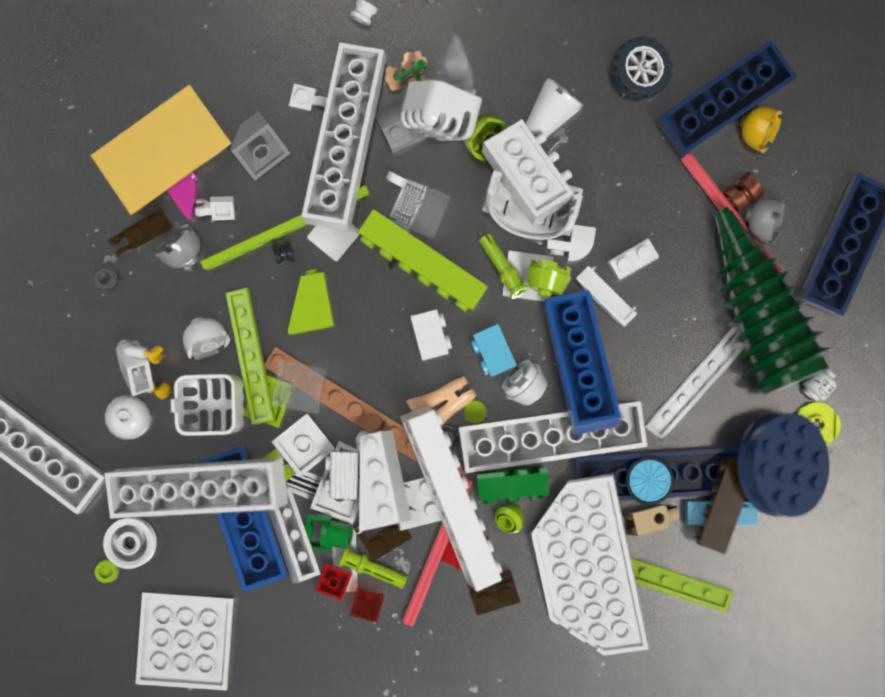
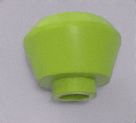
[494,504,524,533]

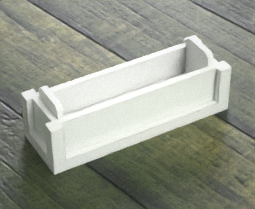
[574,266,637,328]

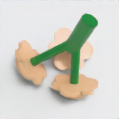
[385,51,431,91]

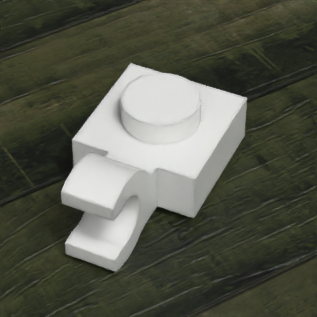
[289,84,327,112]
[195,196,236,220]

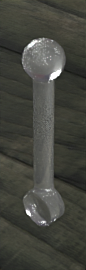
[546,134,569,155]

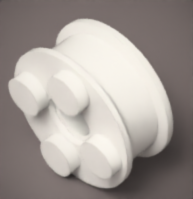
[103,517,157,569]

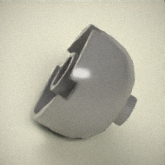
[745,198,785,245]
[155,224,201,269]

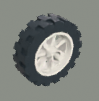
[610,36,673,99]

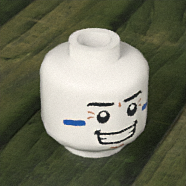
[802,369,837,402]

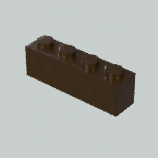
[694,457,746,554]

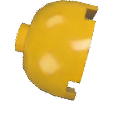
[740,106,782,153]

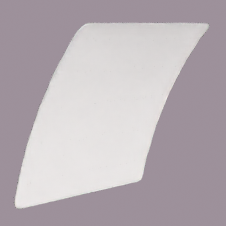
[307,224,359,261]

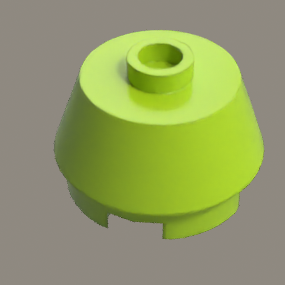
[527,259,572,298]

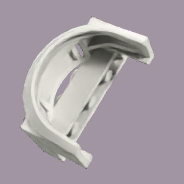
[482,171,583,240]

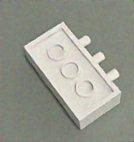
[482,120,574,226]

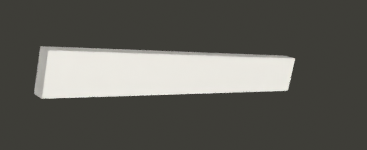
[645,327,745,441]

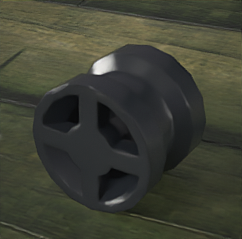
[272,240,296,266]

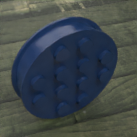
[738,413,830,517]

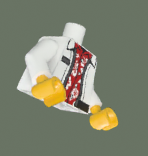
[115,339,171,399]

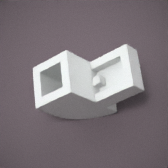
[546,225,596,262]

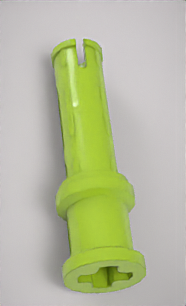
[479,234,529,299]
[338,548,408,589]

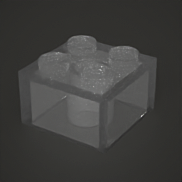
[391,179,451,241]
[271,360,327,414]

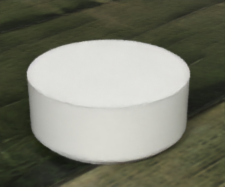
[385,171,409,188]

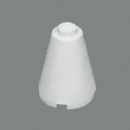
[526,78,584,138]

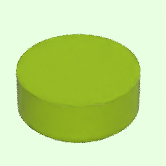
[464,401,487,423]
[95,560,119,583]

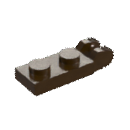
[108,208,173,258]

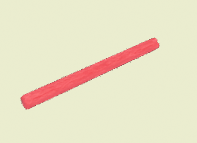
[681,153,782,272]
[402,477,472,626]

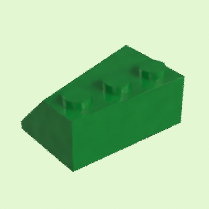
[476,465,549,505]

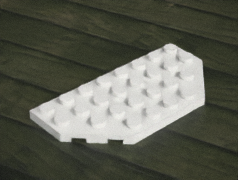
[531,474,649,656]

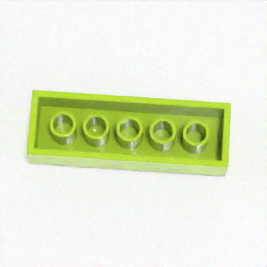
[358,209,488,312]

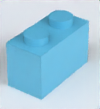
[471,324,517,377]

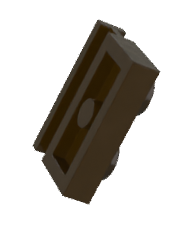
[468,570,521,616]

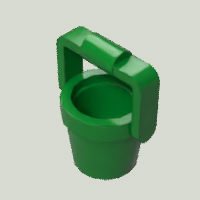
[304,513,353,551]

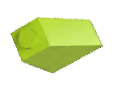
[288,269,335,335]

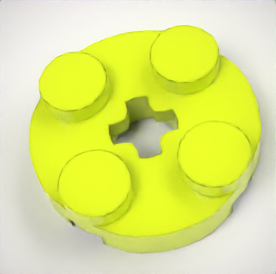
[797,402,840,446]

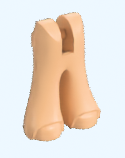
[406,376,477,427]

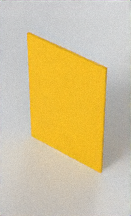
[91,85,232,215]

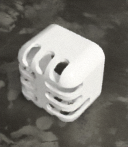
[400,80,482,141]
[171,374,245,436]

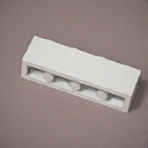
[267,488,320,583]

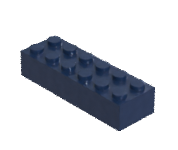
[656,39,797,158]
[797,173,885,318]

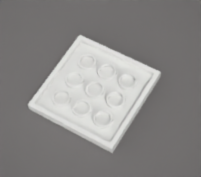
[136,592,234,690]

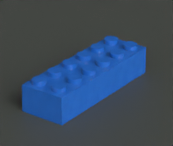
[544,290,621,435]
[199,446,289,592]

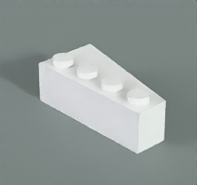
[359,430,411,531]

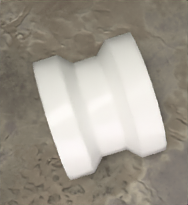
[350,0,378,26]

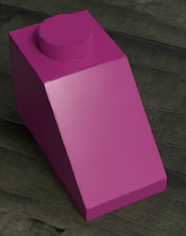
[166,172,199,221]

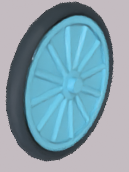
[626,456,674,505]

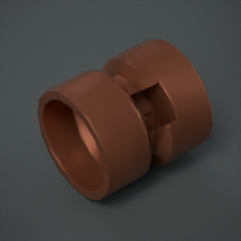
[722,171,765,214]

